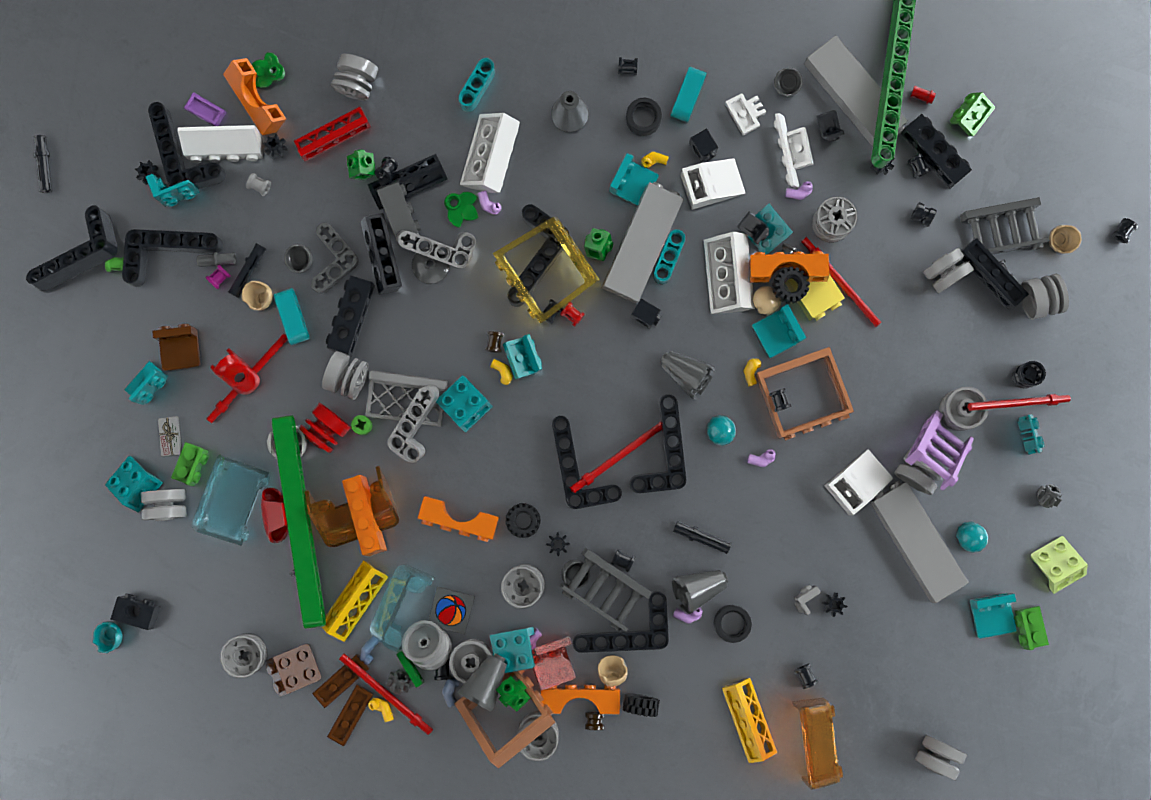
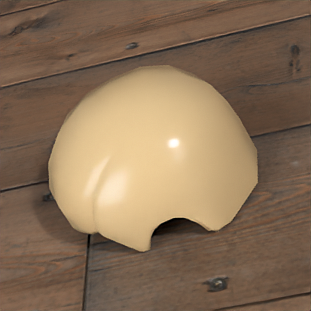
[1049,225,1082,254]
[242,281,273,311]
[752,286,781,316]
[598,655,628,687]

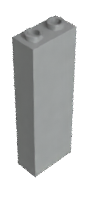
[804,35,908,147]
[601,182,684,303]
[870,481,969,603]

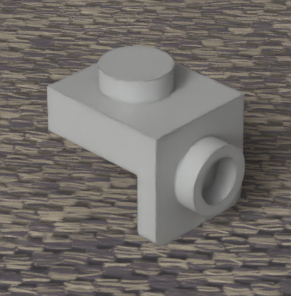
[794,584,821,615]

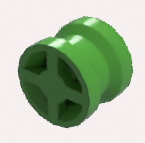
[351,415,373,435]

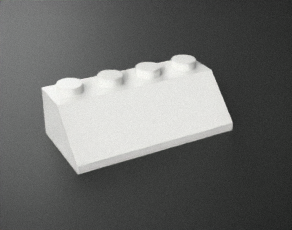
[460,113,520,193]
[178,125,264,163]
[704,232,755,314]

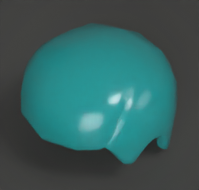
[707,415,736,446]
[956,521,989,553]
[92,622,123,654]

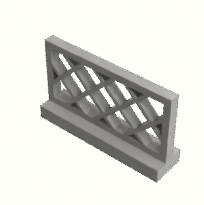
[365,370,448,427]

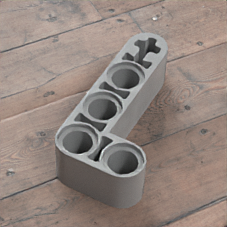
[396,230,476,268]
[387,385,439,463]

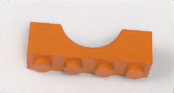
[223,58,286,135]
[749,251,829,283]
[342,475,387,556]
[417,496,500,542]
[541,684,620,714]

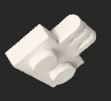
[725,93,767,136]

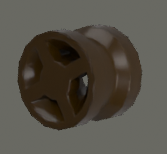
[585,712,605,730]

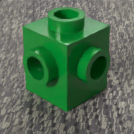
[347,149,375,180]
[584,228,614,261]
[496,676,531,712]

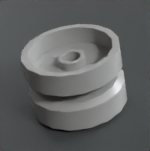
[923,248,974,294]
[939,387,989,431]
[894,449,943,495]
[141,489,187,521]
[402,620,452,671]
[449,639,493,684]
[915,734,967,780]

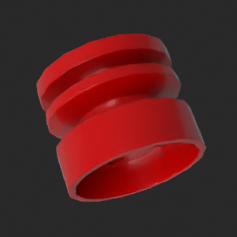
[299,402,351,453]

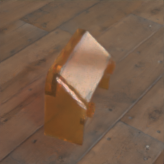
[305,466,399,547]
[792,698,843,790]

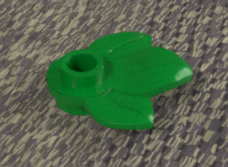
[251,52,285,88]
[444,191,478,228]

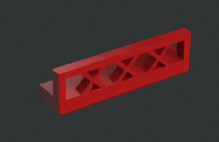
[294,107,371,161]

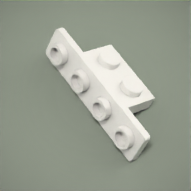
[774,113,813,189]

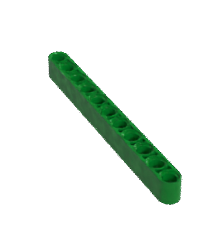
[871,0,916,168]
[272,415,326,629]

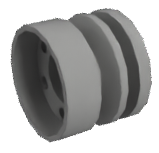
[331,54,378,101]
[812,196,858,243]
[1021,273,1069,320]
[322,351,369,400]
[501,564,545,608]
[220,634,267,678]
[518,711,559,761]

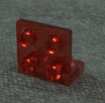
[532,637,576,691]

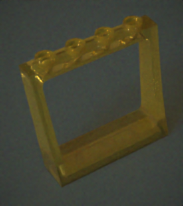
[493,216,600,324]

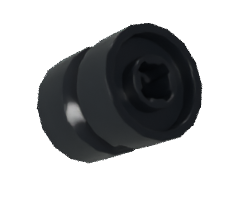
[1012,361,1046,389]

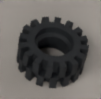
[772,267,810,304]
[505,503,541,538]
[623,693,660,717]

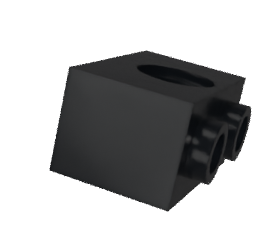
[110,593,161,630]

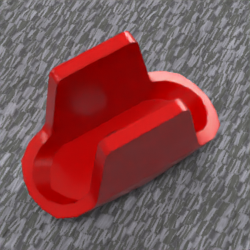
[210,348,260,395]
[261,488,288,543]

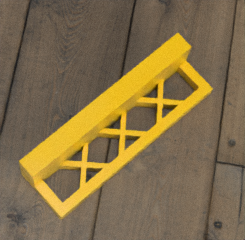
[322,560,388,642]
[722,678,777,763]

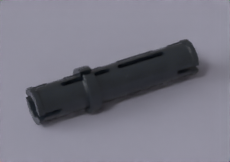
[33,135,52,193]
[228,243,267,298]
[673,521,731,554]

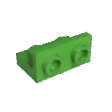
[950,92,996,136]
[171,442,209,486]
[1014,606,1049,650]

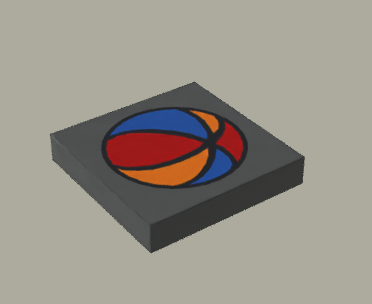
[428,587,475,634]

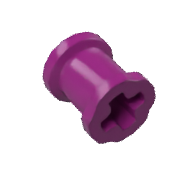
[205,265,231,289]

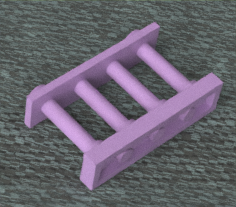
[905,410,974,490]

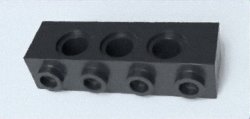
[900,114,972,189]
[361,213,402,295]
[326,275,375,357]

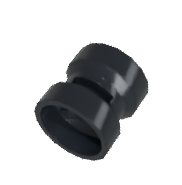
[911,202,937,227]

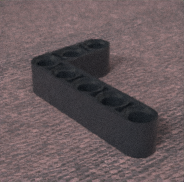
[148,102,226,189]
[507,204,570,307]
[26,205,118,292]
[122,229,223,287]
[630,394,686,494]
[552,416,622,509]
[573,591,669,653]

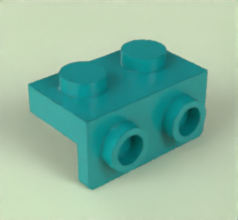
[503,334,542,380]

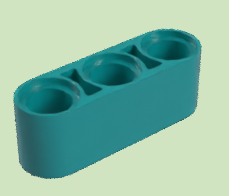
[459,58,495,112]
[671,66,707,123]
[653,229,685,285]
[274,288,310,345]

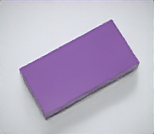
[184,92,227,126]

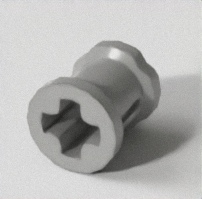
[246,173,271,196]

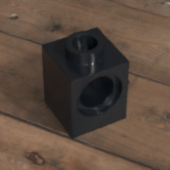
[689,128,718,162]
[631,298,661,329]

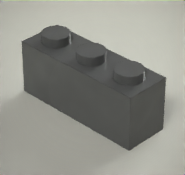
[377,181,421,242]

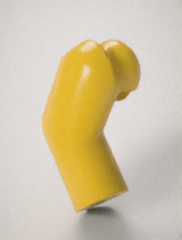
[641,152,669,168]
[743,358,761,387]
[490,359,513,385]
[368,698,394,722]

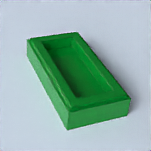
[396,650,424,688]

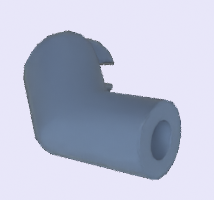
[360,635,380,665]
[442,677,460,708]

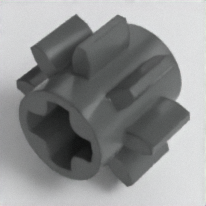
[1036,484,1062,508]
[386,669,412,695]

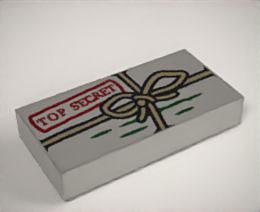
[158,416,182,457]

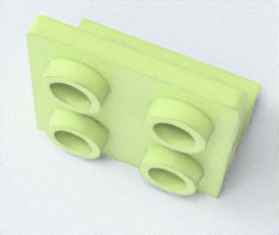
[1031,536,1088,594]

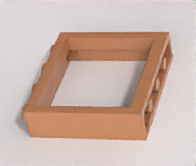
[755,347,854,441]
[454,670,555,769]

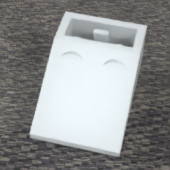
[680,158,746,210]
[824,449,893,515]

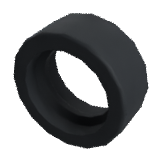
[626,97,662,136]
[713,605,752,643]

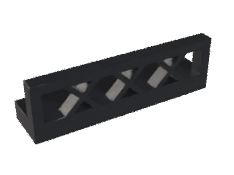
[367,154,448,210]
[961,238,1029,309]

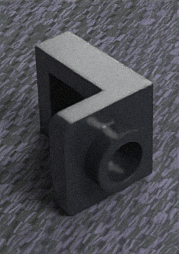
[816,110,844,141]
[737,211,769,244]

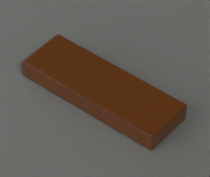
[312,654,370,708]
[327,684,374,746]

